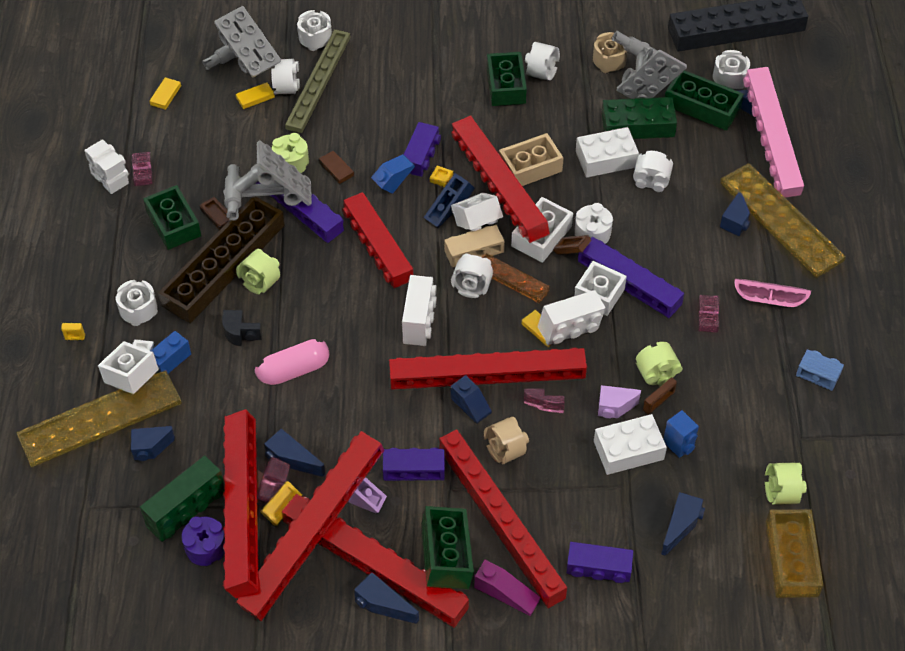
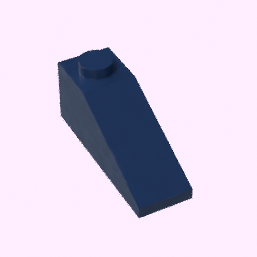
[424,173,475,228]
[264,429,325,477]
[661,492,705,555]
[354,573,419,624]

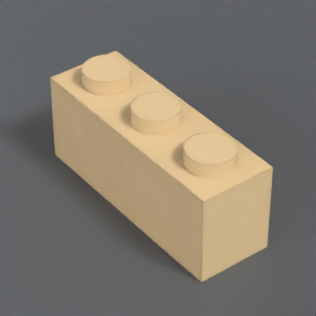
[444,225,504,267]

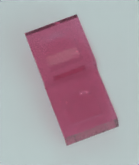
[132,152,153,186]
[699,295,719,332]
[524,389,565,413]
[257,457,290,503]

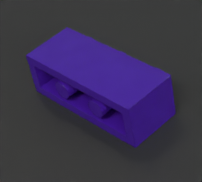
[404,122,441,177]
[383,448,444,481]
[566,542,633,583]

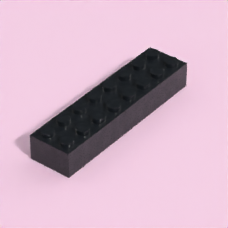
[668,0,809,52]

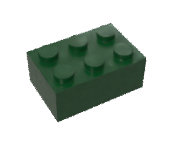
[487,52,527,106]
[143,185,202,250]

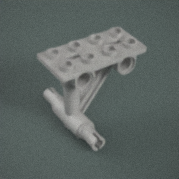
[202,6,281,77]
[612,31,687,99]
[223,140,312,220]

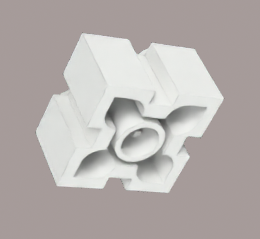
[85,139,129,194]

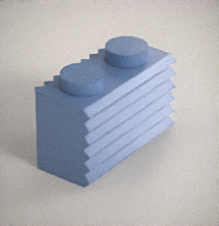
[796,349,844,391]

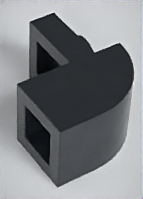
[222,310,262,346]

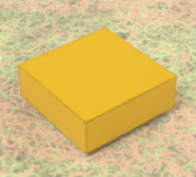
[430,166,453,187]
[61,323,85,340]

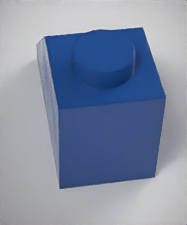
[371,154,415,193]

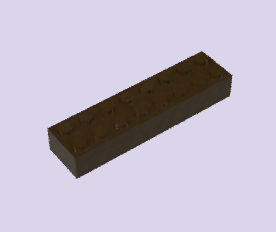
[158,196,285,324]

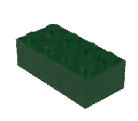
[665,70,744,131]
[601,97,677,139]
[140,455,225,542]
[421,506,474,589]

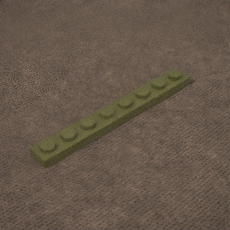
[285,29,350,133]

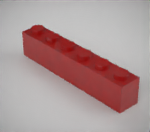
[342,192,413,288]

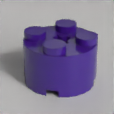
[182,517,225,566]

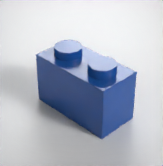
[151,331,191,378]
[663,410,699,458]

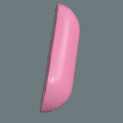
[735,279,811,307]
[255,339,329,385]

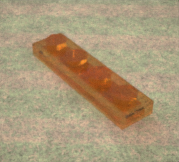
[483,253,550,303]

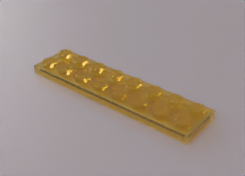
[720,163,846,278]
[16,370,182,467]

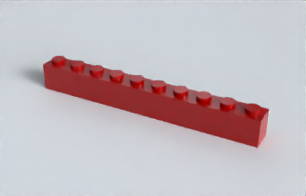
[451,116,550,243]
[389,348,587,390]
[223,409,259,598]
[439,429,567,608]
[237,431,384,621]
[281,494,469,628]

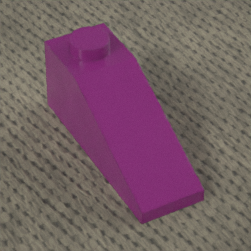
[474,560,541,616]

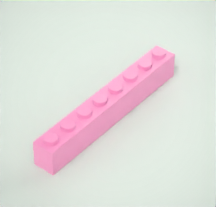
[743,67,804,198]

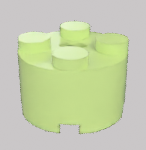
[272,133,309,173]
[236,249,280,294]
[636,342,682,387]
[765,463,807,504]

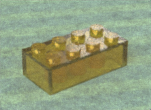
[766,509,823,598]

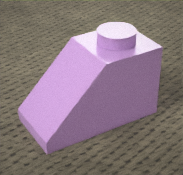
[598,385,641,418]
[348,477,387,513]

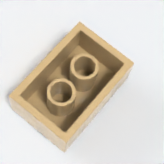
[499,133,563,186]

